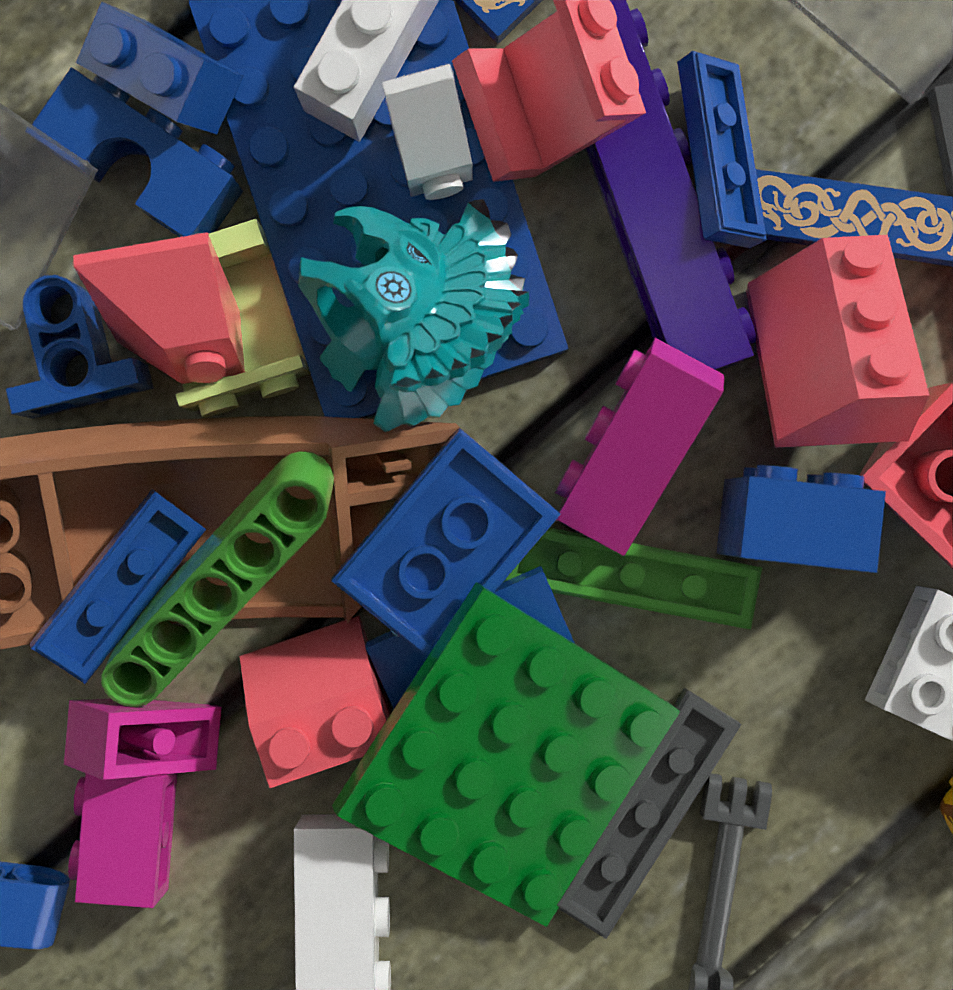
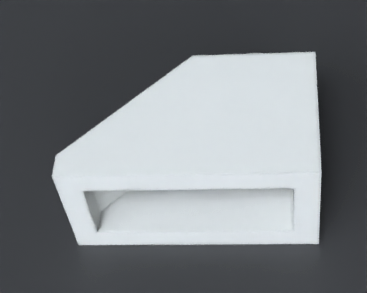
[382,64,473,200]

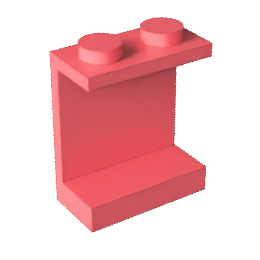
[452,0,646,182]

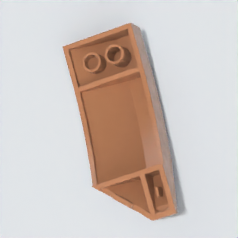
[0,416,460,650]

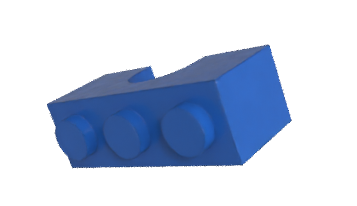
[28,67,243,237]

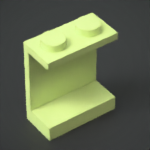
[175,219,311,418]

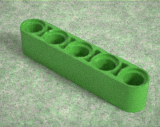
[101,451,334,707]

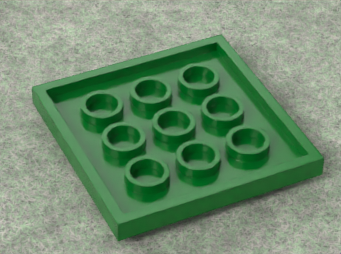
[332,582,680,927]

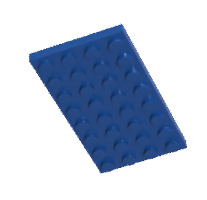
[188,0,569,419]

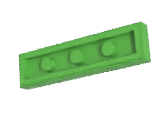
[503,528,762,630]

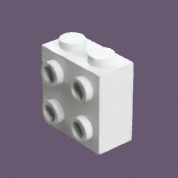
[865,586,953,741]

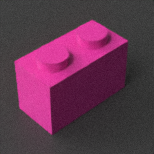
[68,773,178,908]

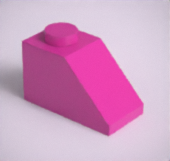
[64,698,221,780]

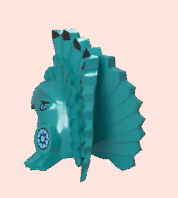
[298,199,529,432]

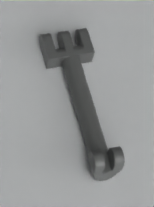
[688,773,772,990]

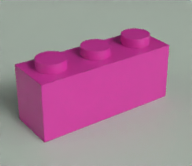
[554,338,724,556]

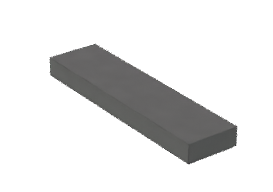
[557,688,742,939]

